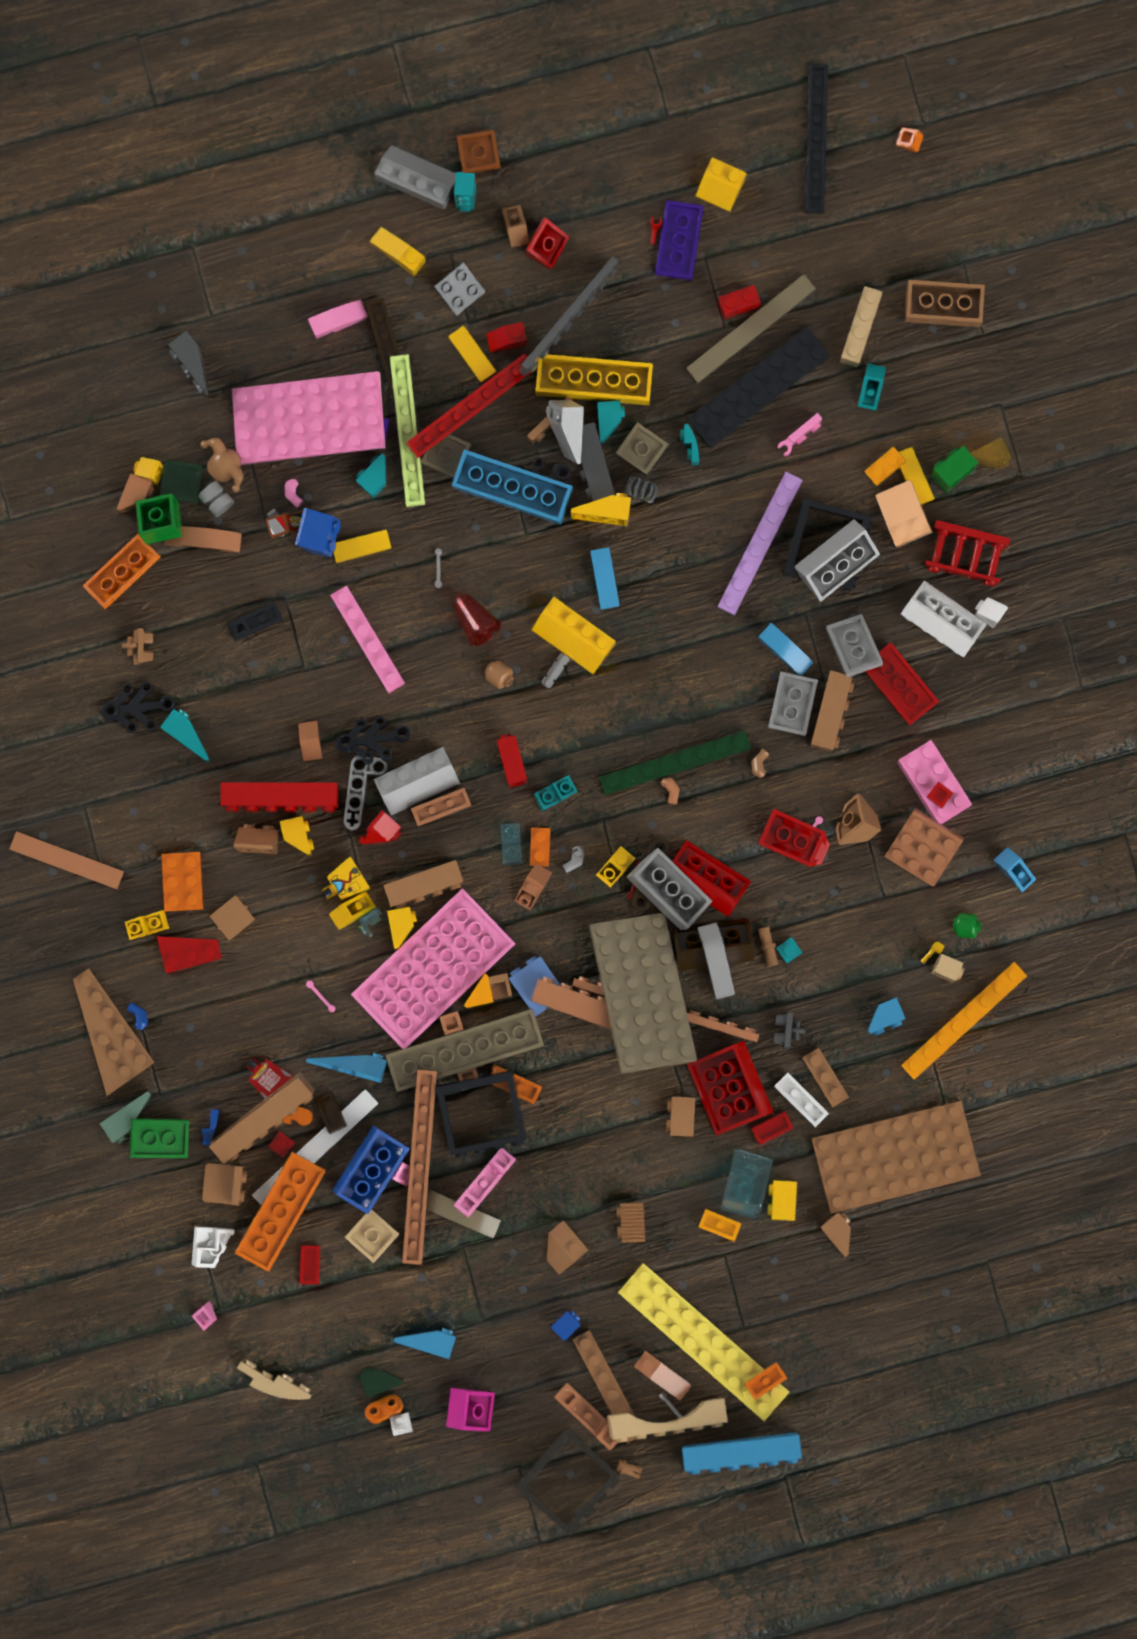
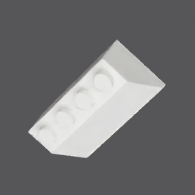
[901,581,987,658]

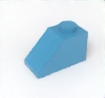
[994,847,1036,892]

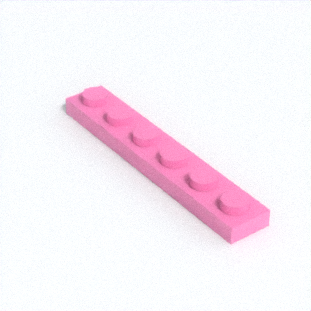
[330,586,405,693]

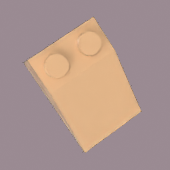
[875,480,933,548]

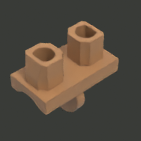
[122,628,153,665]

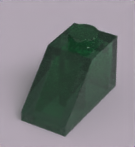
[359,1366,404,1398]

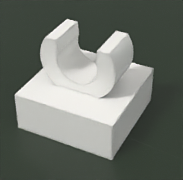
[390,1412,413,1436]

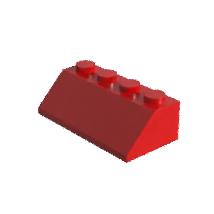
[672,840,751,917]

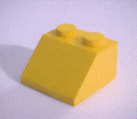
[696,157,746,212]

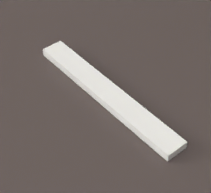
[252,1089,379,1205]

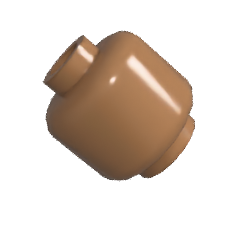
[484,661,513,689]

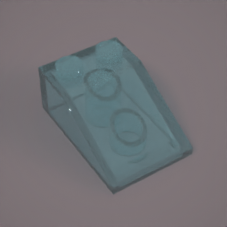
[720,1149,773,1220]

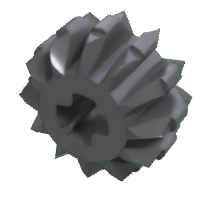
[625,477,658,503]

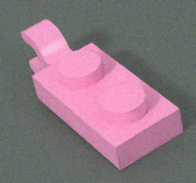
[777,413,822,457]

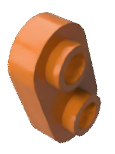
[365,1395,403,1424]

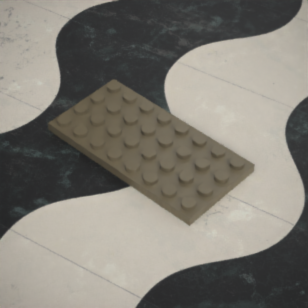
[589,913,697,1074]

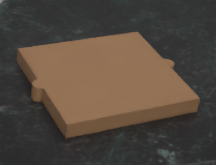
[210,895,255,941]

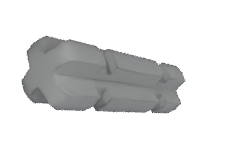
[541,653,570,688]

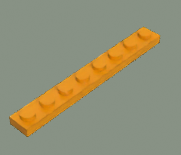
[901,962,1027,1080]

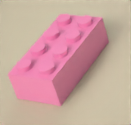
[897,740,972,825]

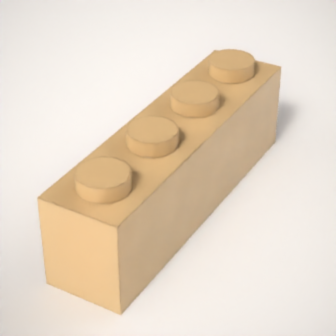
[840,286,883,368]

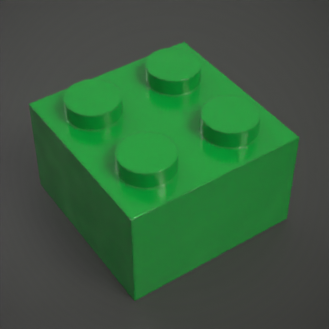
[931,445,978,493]
[136,493,183,545]

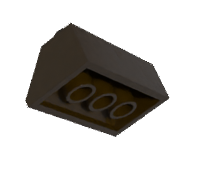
[673,918,755,971]

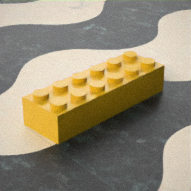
[536,354,653,405]

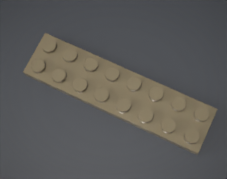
[385,1009,544,1092]

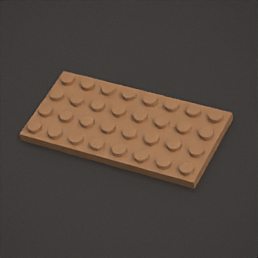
[811,1101,981,1214]

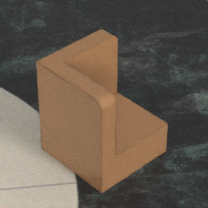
[489,973,512,1000]

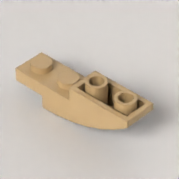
[237,1360,313,1400]

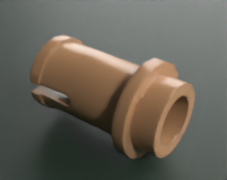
[616,1460,642,1479]

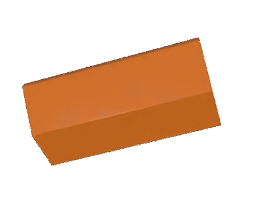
[83,534,160,609]

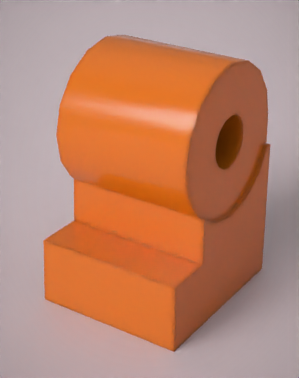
[283,1107,313,1126]

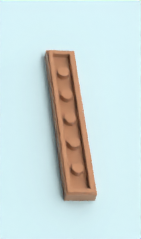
[10,832,124,890]

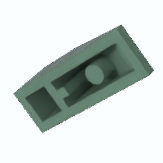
[100,1091,152,1144]

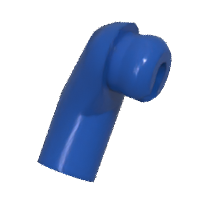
[127,1002,148,1030]

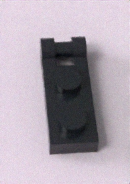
[227,602,284,642]

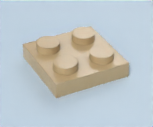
[345,1209,399,1263]

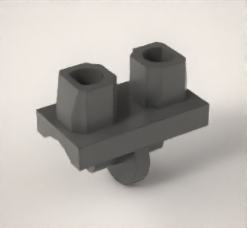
[773,1012,805,1048]

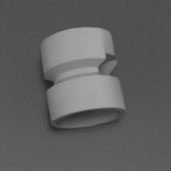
[198,481,234,517]

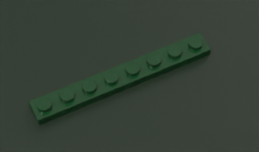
[599,731,751,795]

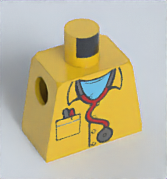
[322,857,370,901]

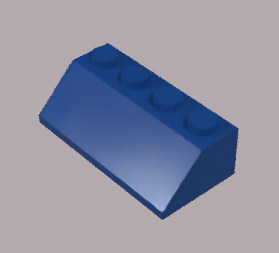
[332,1125,409,1214]

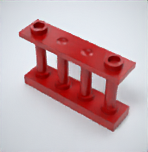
[924,520,1011,587]

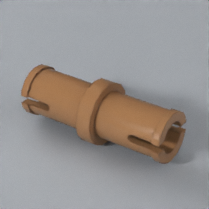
[758,927,778,967]

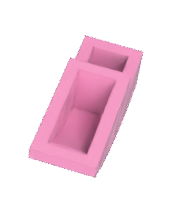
[308,300,369,339]

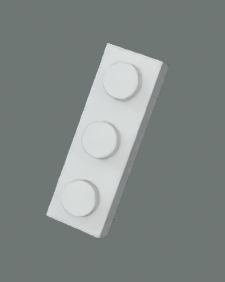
[774,1073,829,1127]

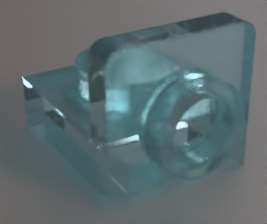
[358,907,382,937]

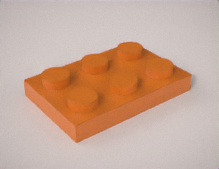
[162,852,203,912]

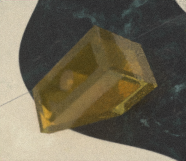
[971,437,1012,469]

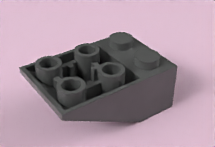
[168,331,209,396]

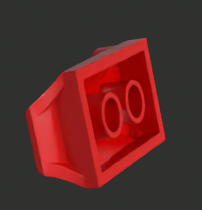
[758,809,830,868]

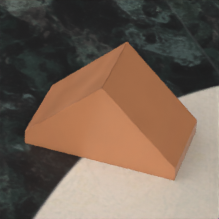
[298,721,323,761]

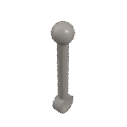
[435,548,442,588]
[659,1392,683,1418]

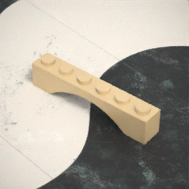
[607,1398,728,1443]

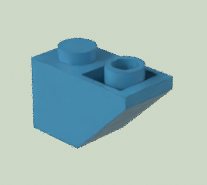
[867,997,905,1036]

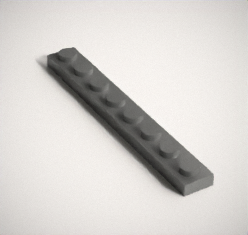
[519,256,618,376]

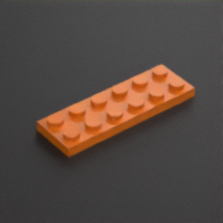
[235,1151,326,1272]

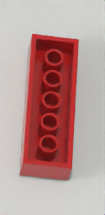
[221,783,339,813]

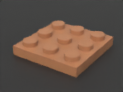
[884,809,964,887]

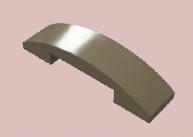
[426,1190,501,1238]

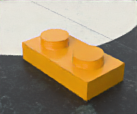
[864,446,906,486]
[698,1209,741,1242]

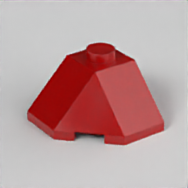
[358,810,402,845]

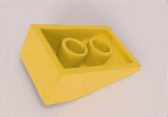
[571,493,631,526]

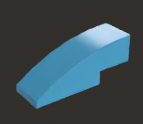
[590,547,619,610]
[758,623,813,676]

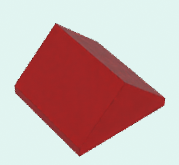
[525,217,570,270]

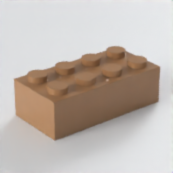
[905,280,985,327]

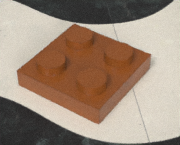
[457,130,500,173]

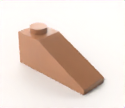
[634,1350,692,1401]

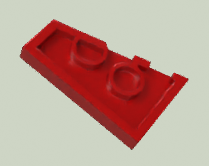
[157,936,223,974]

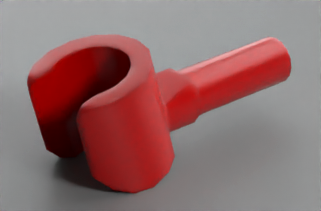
[650,216,662,245]

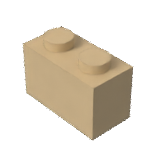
[931,954,964,983]

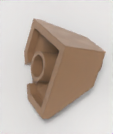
[835,794,881,845]
[547,1220,588,1275]

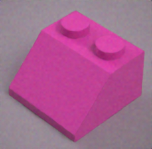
[446,1388,495,1432]

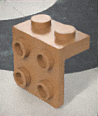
[202,1163,247,1206]

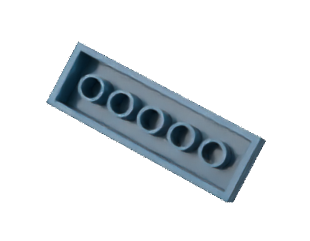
[451,450,573,525]
[681,1432,802,1475]

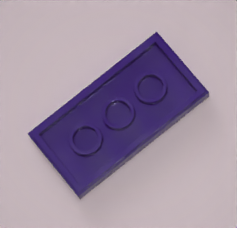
[655,200,704,281]

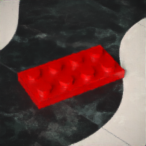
[865,643,939,726]

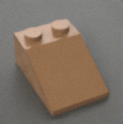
[234,824,279,854]

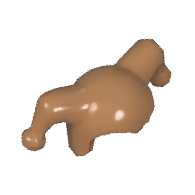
[200,437,244,492]

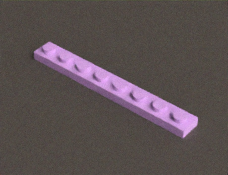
[718,472,803,616]

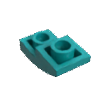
[680,424,699,465]
[533,775,578,811]

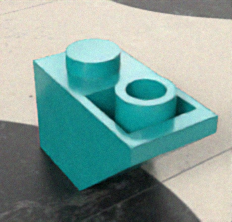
[356,453,386,499]

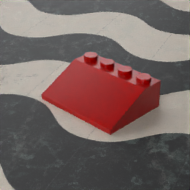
[687,1041,773,1136]

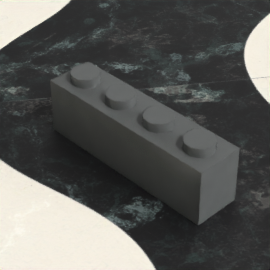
[580,422,615,502]

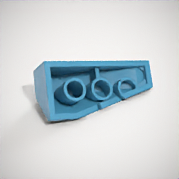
[306,1053,387,1083]

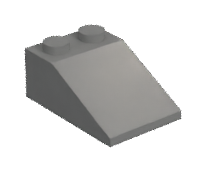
[546,400,584,464]

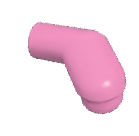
[285,479,303,508]

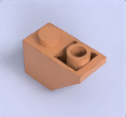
[514,863,552,911]

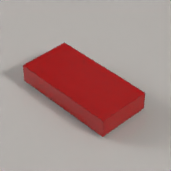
[751,1111,794,1146]
[299,1245,321,1285]

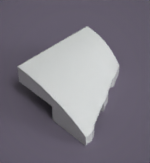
[192,1226,235,1268]

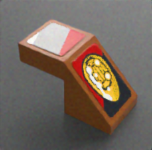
[265,511,303,538]

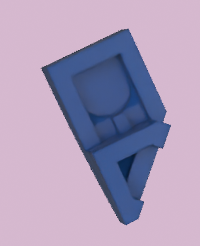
[202,1109,220,1145]

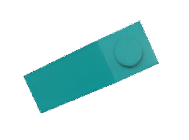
[160,709,210,763]

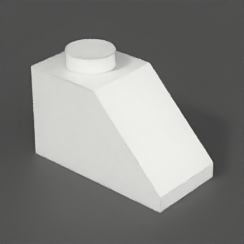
[975,597,1008,628]

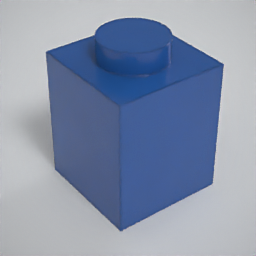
[551,1310,581,1341]

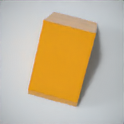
[464,974,494,1008]

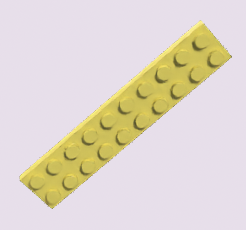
[618,1263,789,1421]

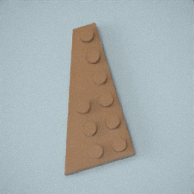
[73,968,155,1096]

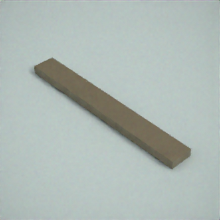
[686,275,816,383]

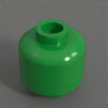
[953,913,982,939]

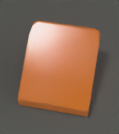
[896,127,923,152]

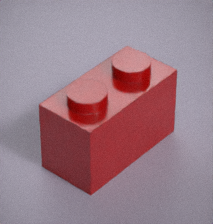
[718,285,761,320]

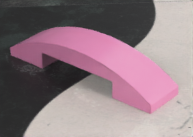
[453,1148,516,1218]

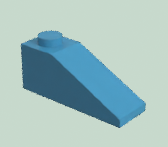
[393,1328,456,1359]

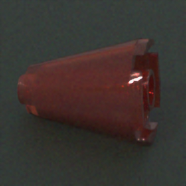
[453,593,502,647]

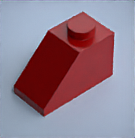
[486,322,527,353]

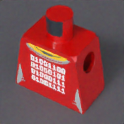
[246,1058,294,1099]

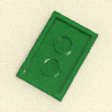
[129,1118,189,1158]

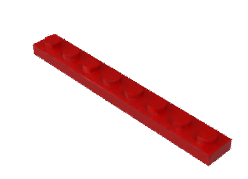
[406,353,531,459]

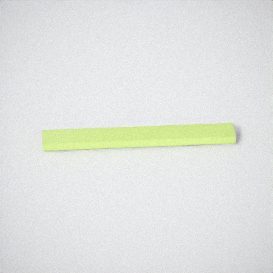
[390,354,425,507]

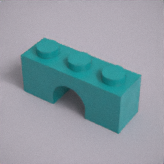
[454,172,476,212]

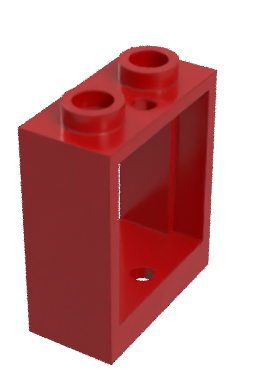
[497,733,528,788]

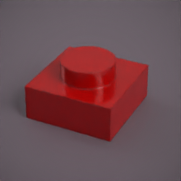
[926,782,953,809]
[268,1131,295,1158]

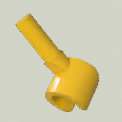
[921,942,944,964]

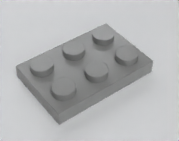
[826,614,883,677]
[768,672,818,736]

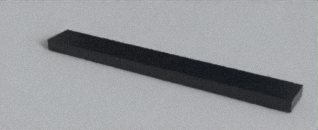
[805,64,828,214]

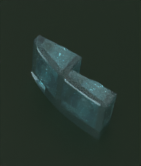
[500,823,522,865]

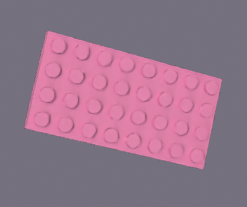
[232,371,385,465]
[351,888,515,1049]

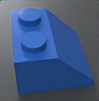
[295,508,341,557]

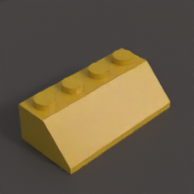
[532,597,616,674]

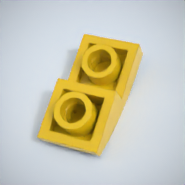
[125,910,169,940]

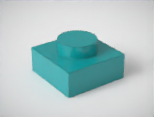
[776,937,802,964]

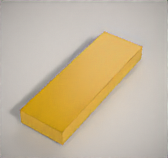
[448,326,497,383]
[899,447,935,505]
[333,530,392,563]

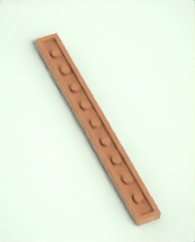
[572,976,759,1043]
[402,1069,437,1265]

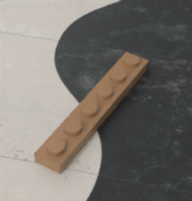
[572,1330,635,1443]

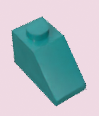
[858,363,886,410]
[597,401,625,443]

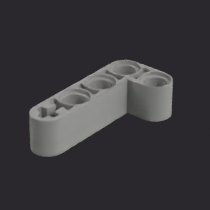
[344,756,388,831]
[698,923,735,1000]

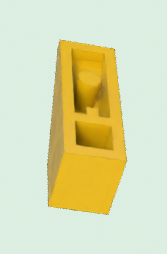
[369,227,426,276]

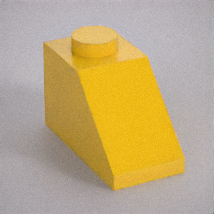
[133,457,164,486]
[329,891,376,930]
[387,907,417,950]

